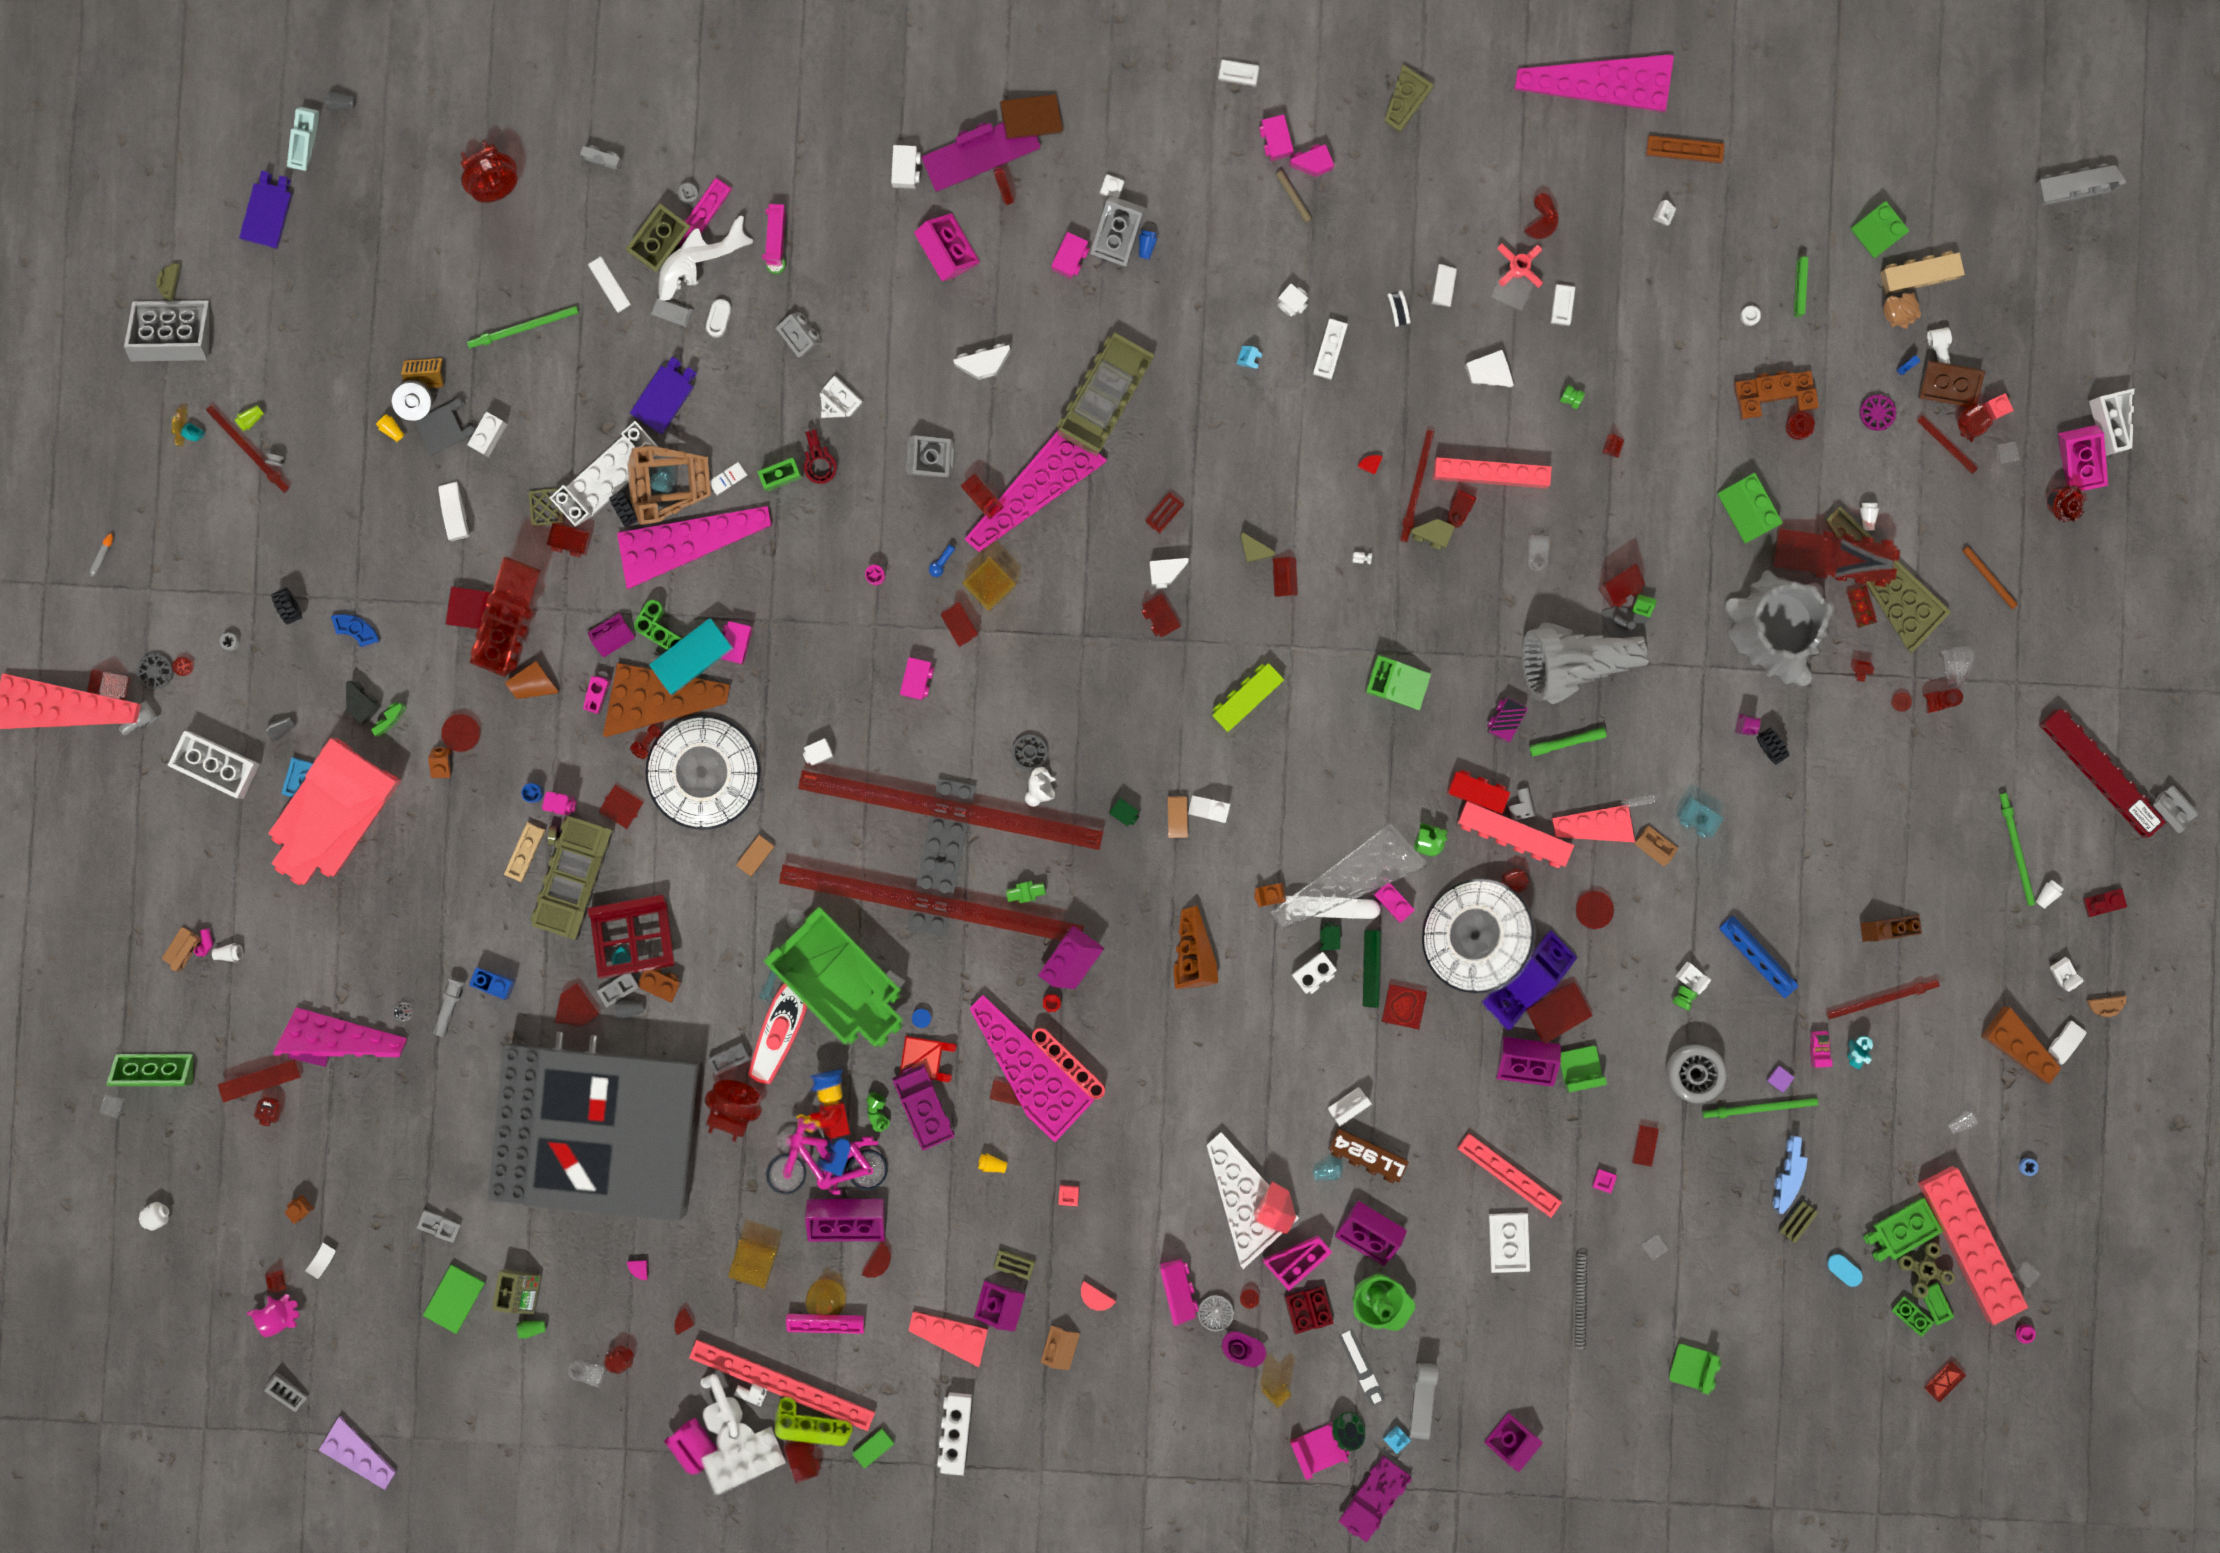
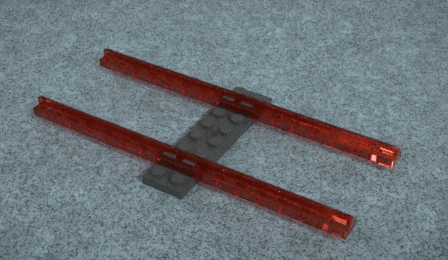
[779,770,1103,941]

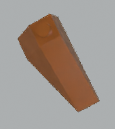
[1173,906,1219,989]

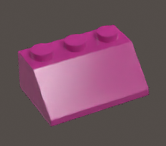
[914,213,980,282]
[1160,1259,1199,1326]

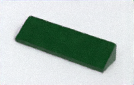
[1363,930,1381,1008]

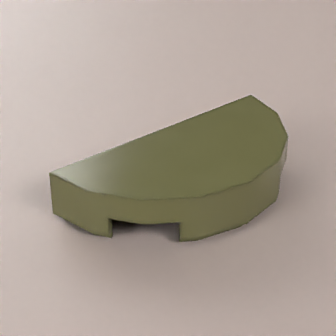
[156,264,182,302]

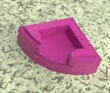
[627,1260,648,1280]

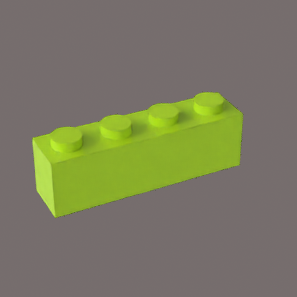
[1212,663,1284,733]

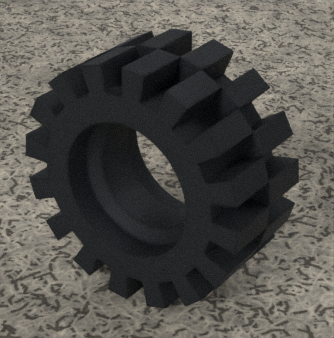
[609,490,638,528]
[271,587,302,625]
[1756,728,1790,765]

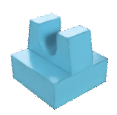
[1236,346,1262,369]
[1383,1425,1411,1454]

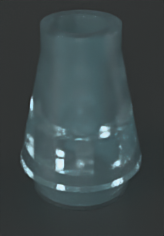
[1313,1161,1342,1181]

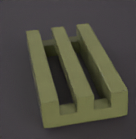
[1779,1200,1818,1243]
[993,1249,1036,1280]

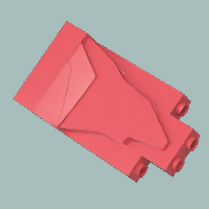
[268,738,401,886]

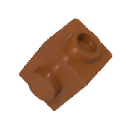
[428,747,452,778]

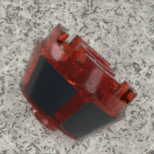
[2047,485,2087,522]

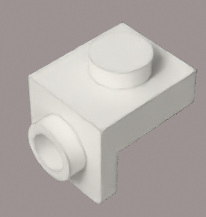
[2050,957,2084,992]
[1675,962,1711,994]

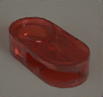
[993,167,1014,206]

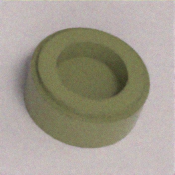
[548,825,558,845]

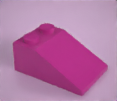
[2058,425,2108,494]

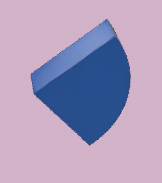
[1897,355,1920,375]

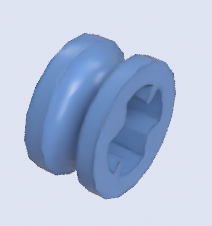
[2018,1158,2038,1176]

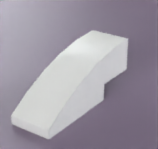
[439,482,470,541]

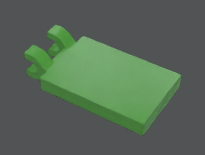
[1863,1197,1943,1262]

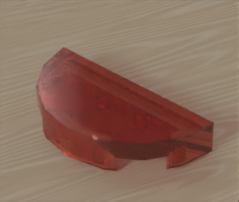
[1524,208,1559,239]
[861,1242,891,1278]

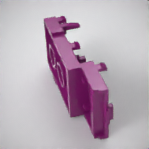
[892,1064,955,1151]
[1338,1456,1412,1543]

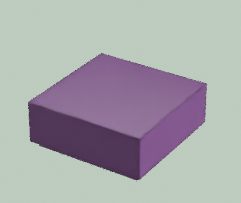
[1767,1066,1795,1093]

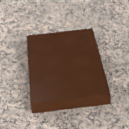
[1000,94,1063,140]
[1918,360,1986,408]

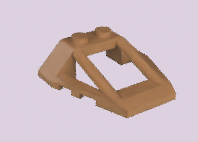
[627,445,711,525]

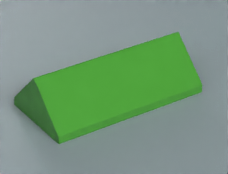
[107,1054,193,1086]

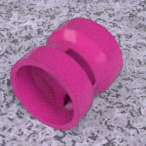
[865,565,885,585]

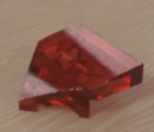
[554,983,599,1027]

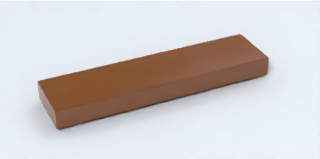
[1646,135,1725,164]

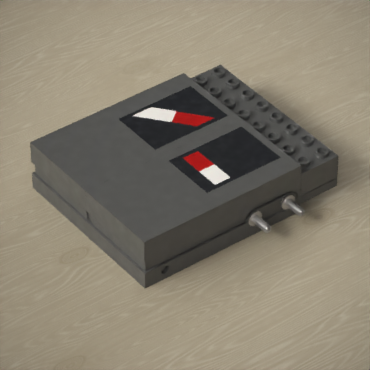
[488,1032,702,1221]

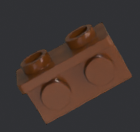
[637,968,682,1003]

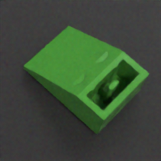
[1365,655,1431,711]

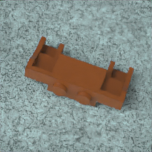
[1733,371,1819,420]

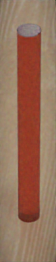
[1917,416,1978,474]

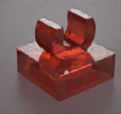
[1851,659,1875,682]

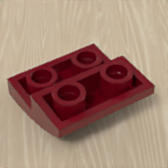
[445,587,491,630]
[1284,1286,1334,1334]

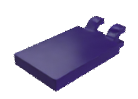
[239,170,293,249]
[630,356,697,435]

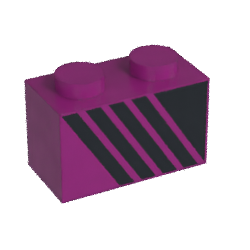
[1487,698,1528,743]

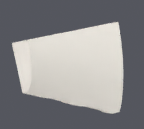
[1465,350,1514,387]

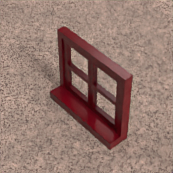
[587,895,675,979]

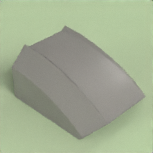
[906,435,955,478]

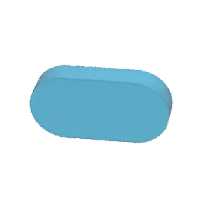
[1827,1254,1862,1287]

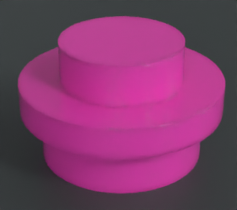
[2015,1324,2036,1344]

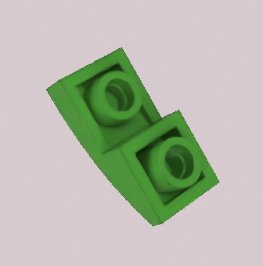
[371,702,406,737]
[1892,1296,1934,1337]

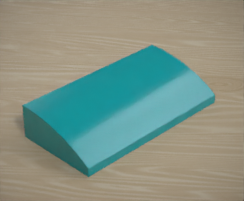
[649,618,734,695]

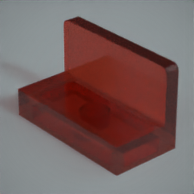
[941,602,979,647]

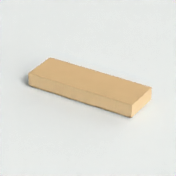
[504,822,546,882]

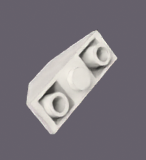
[954,344,1010,380]

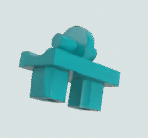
[1847,1036,1873,1070]

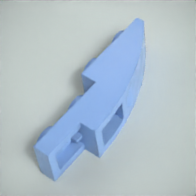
[1773,1135,1808,1214]

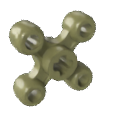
[1897,1242,1955,1299]

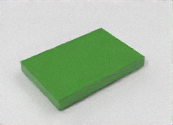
[423,1264,486,1334]

